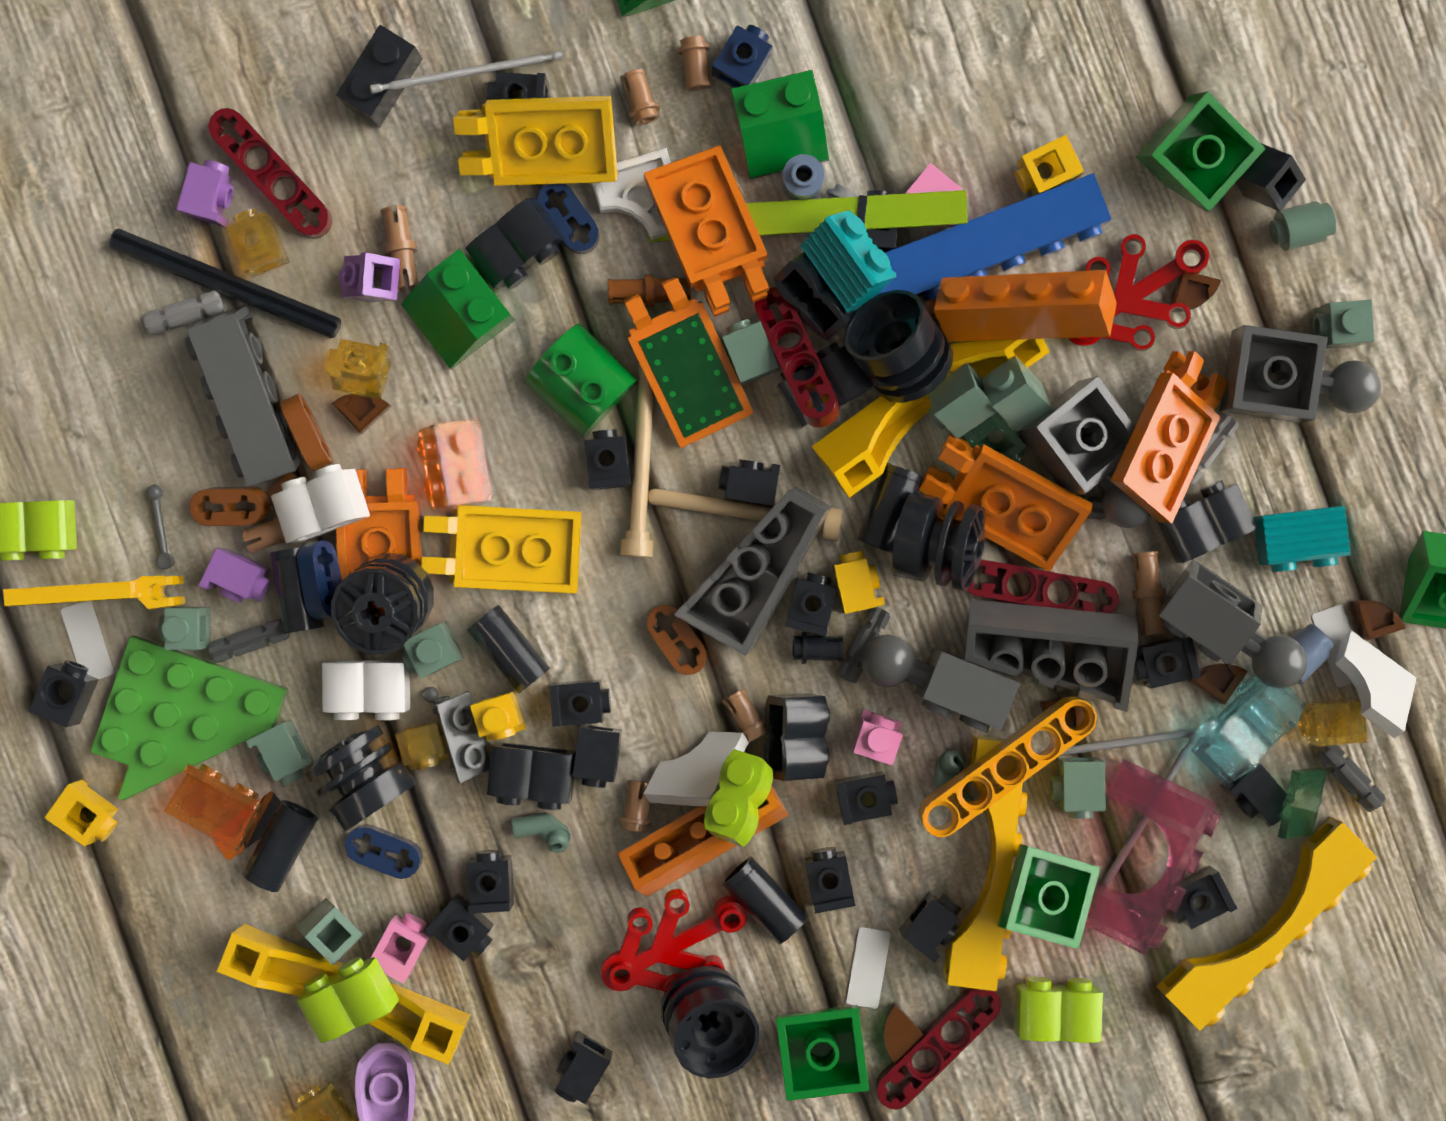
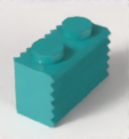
[800,210,896,313]
[1253,506,1351,572]

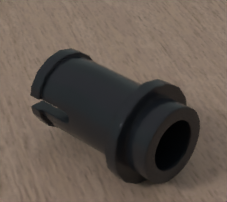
[792,632,844,664]

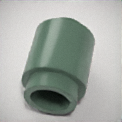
[1269,201,1336,251]

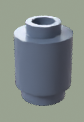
[782,154,824,200]
[1290,624,1334,685]

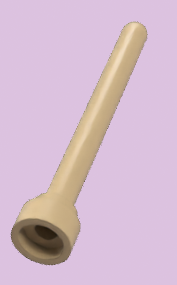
[620,365,654,557]
[648,489,843,541]

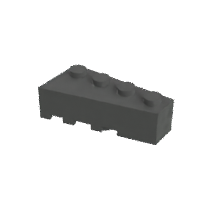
[185,305,300,486]
[674,487,832,656]
[965,599,1138,712]

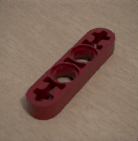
[208,108,333,239]
[754,287,840,428]
[966,559,1119,614]
[875,988,1001,1110]

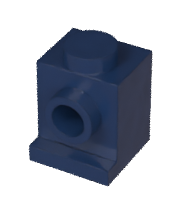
[712,24,773,88]

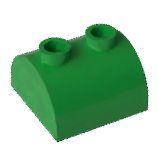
[524,323,639,439]
[997,844,1101,949]
[776,1005,869,1101]

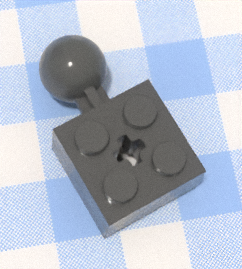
[1220,325,1381,423]
[1018,376,1151,528]
[1159,559,1307,689]
[861,634,1020,733]

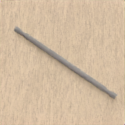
[370,51,563,94]
[1060,725,1221,756]
[1093,731,1200,902]

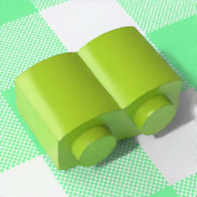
[0,500,77,561]
[704,749,773,847]
[297,957,399,1043]
[1014,976,1103,1043]

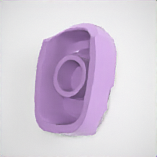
[355,1041,415,1121]

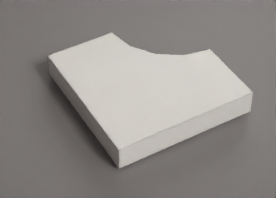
[592,148,671,240]
[1335,630,1416,738]
[643,731,749,807]

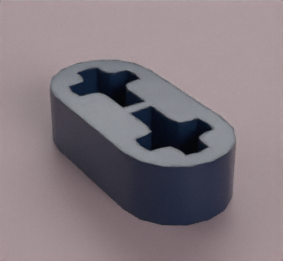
[537,184,600,254]
[297,540,342,620]
[345,824,423,879]

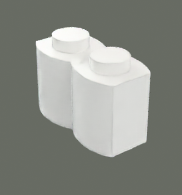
[271,464,370,543]
[322,660,410,720]

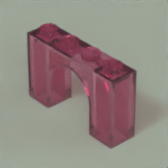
[1085,759,1222,955]

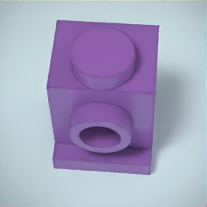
[176,160,234,228]
[338,252,400,302]
[199,548,271,603]

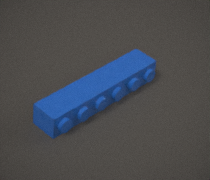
[879,173,1112,301]

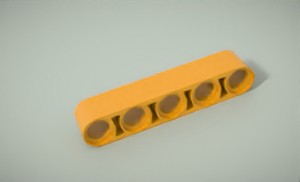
[918,697,1097,837]

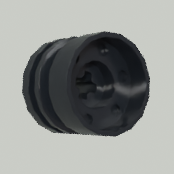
[844,290,953,403]
[892,492,986,591]
[331,553,434,654]
[304,725,417,833]
[661,966,759,1079]

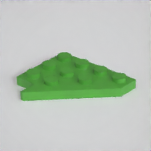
[90,636,288,800]

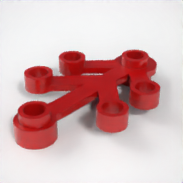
[1068,234,1210,352]
[600,889,747,992]

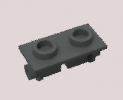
[432,691,490,783]

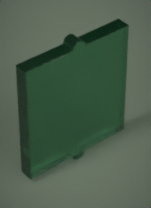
[1278,768,1327,839]

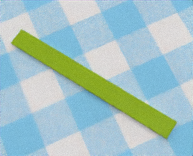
[648,190,968,242]

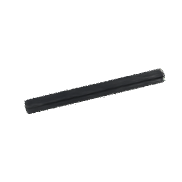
[109,228,341,338]

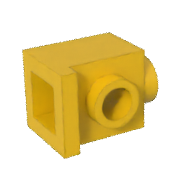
[1014,134,1084,196]
[832,550,885,614]
[470,690,527,741]
[44,780,118,847]

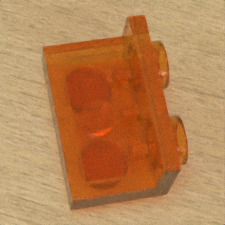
[417,419,493,510]
[164,763,263,852]

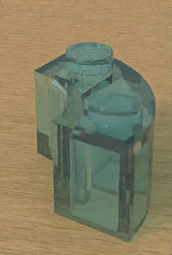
[1192,675,1306,786]

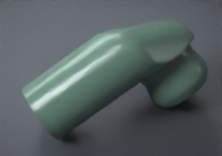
[934,751,973,801]
[512,812,571,853]

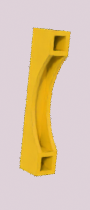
[811,339,1049,498]
[943,735,1027,991]
[1156,816,1378,1031]
[216,923,471,1065]

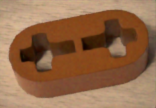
[280,393,333,472]
[189,486,270,526]
[647,604,707,675]

